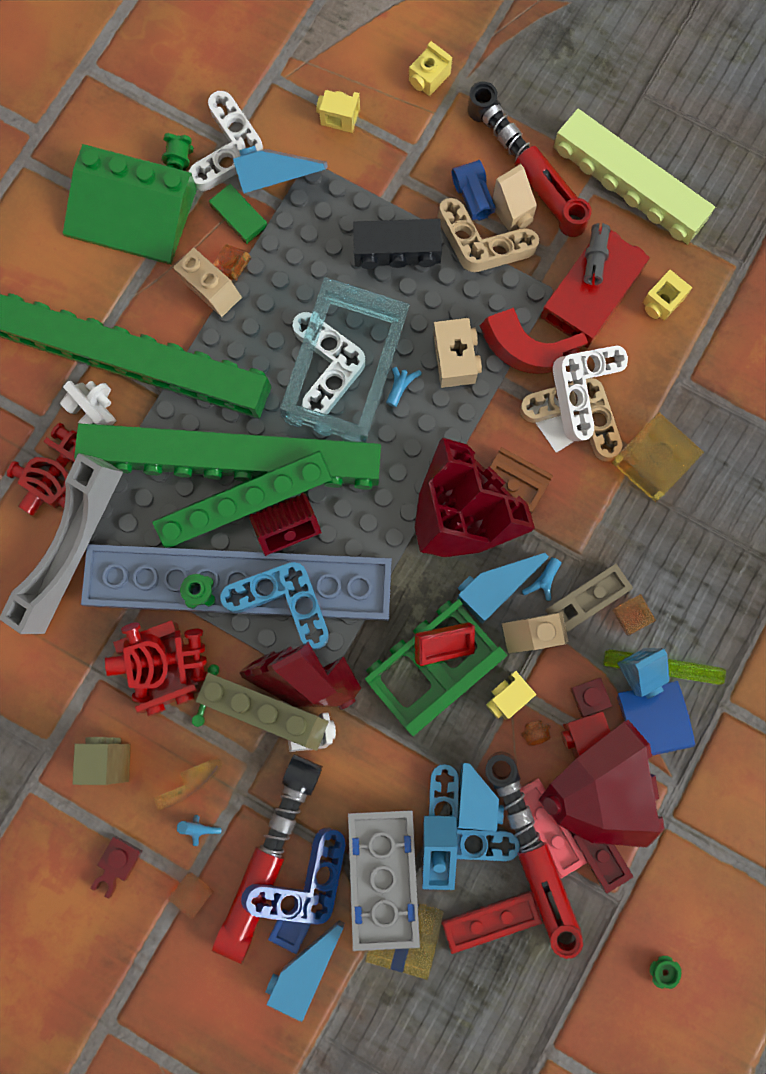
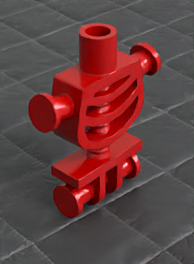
[7,422,77,516]
[105,622,208,703]

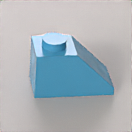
[457,763,504,832]
[422,816,458,890]

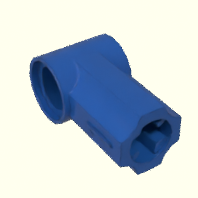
[451,160,495,221]

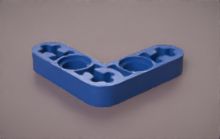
[241,828,345,924]

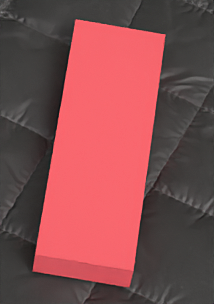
[520,778,588,879]

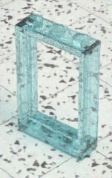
[280,277,410,443]

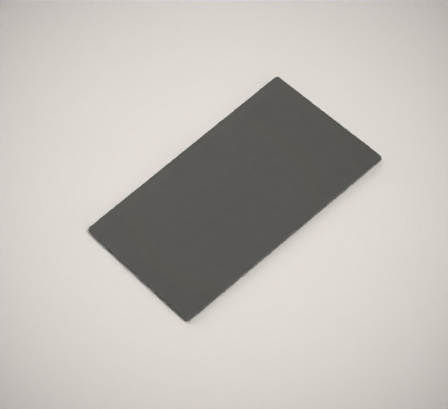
[85,169,553,666]

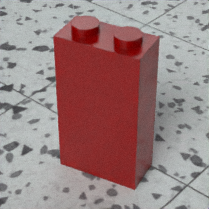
[540,226,650,349]

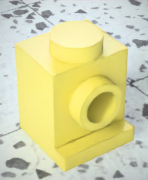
[409,41,452,96]
[316,90,360,133]
[642,270,692,321]
[486,671,537,720]

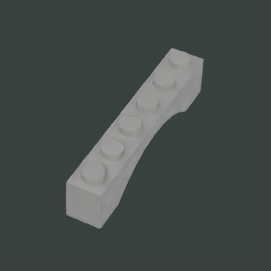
[0,453,123,634]

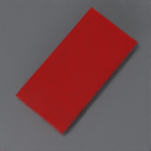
[415,622,475,666]

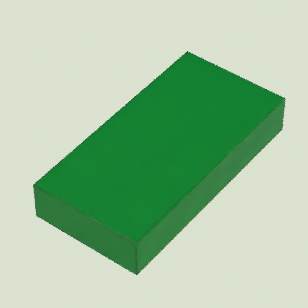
[209,184,268,244]

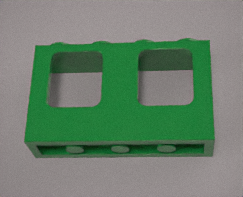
[365,599,508,737]

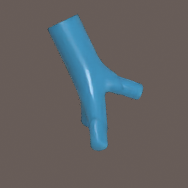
[386,367,422,407]
[522,557,562,601]
[177,815,222,846]

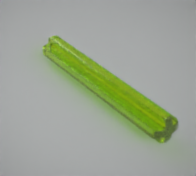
[603,649,726,685]

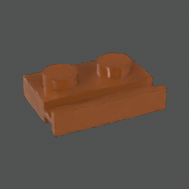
[490,447,553,514]

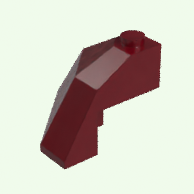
[415,438,535,557]
[239,642,361,710]
[539,720,665,848]

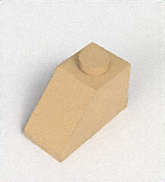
[492,164,537,232]
[502,612,569,653]

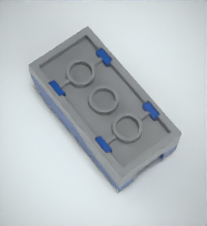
[348,811,420,951]

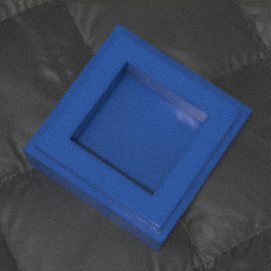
[268,908,311,954]

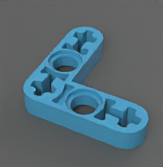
[220,562,329,650]
[429,764,520,861]

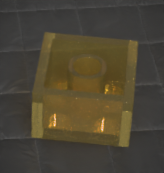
[612,412,704,502]

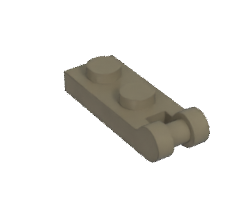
[545,564,633,632]

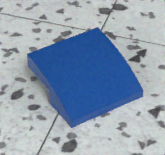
[617,681,695,755]

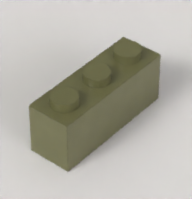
[73,737,131,785]

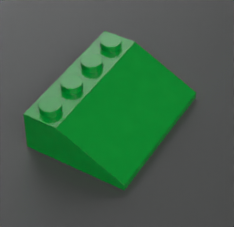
[63,144,197,265]

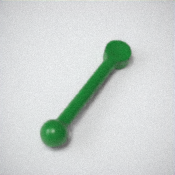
[192,664,220,727]

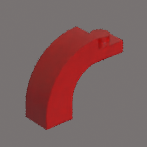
[479,308,588,374]

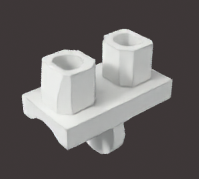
[60,380,117,425]

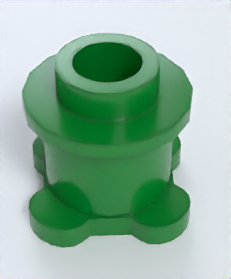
[162,133,194,170]
[180,574,216,609]

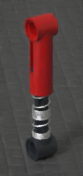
[468,81,592,237]
[485,751,583,959]
[212,754,323,964]

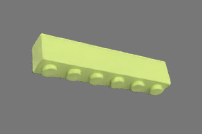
[553,109,715,245]

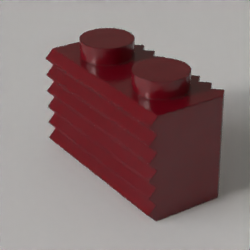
[249,493,322,556]

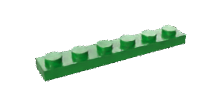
[152,450,332,548]

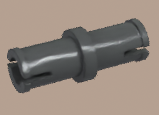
[583,223,610,285]

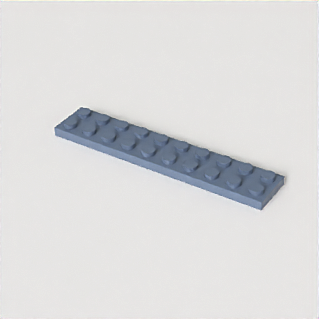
[81,544,392,621]

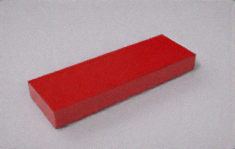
[441,890,543,954]

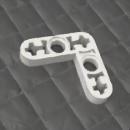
[189,91,263,191]
[293,312,365,420]
[553,346,628,441]

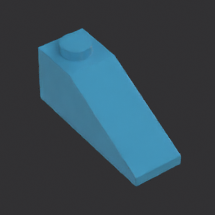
[233,146,328,193]
[457,553,549,624]
[617,648,669,699]
[265,920,345,1022]

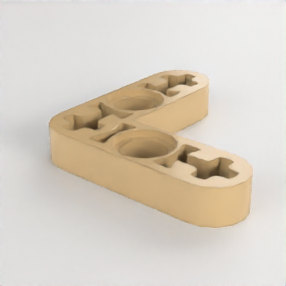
[437,198,539,272]
[520,378,622,461]

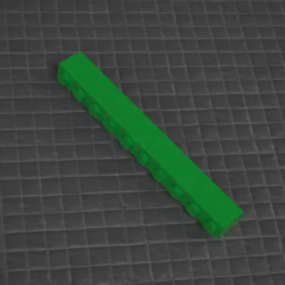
[0,293,272,419]
[74,423,381,490]

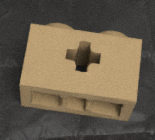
[173,247,242,317]
[433,318,482,388]

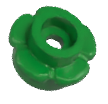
[649,956,682,989]

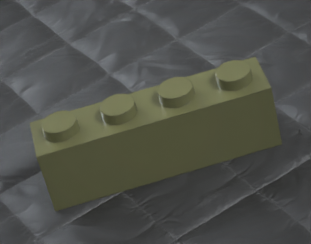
[196,673,329,751]

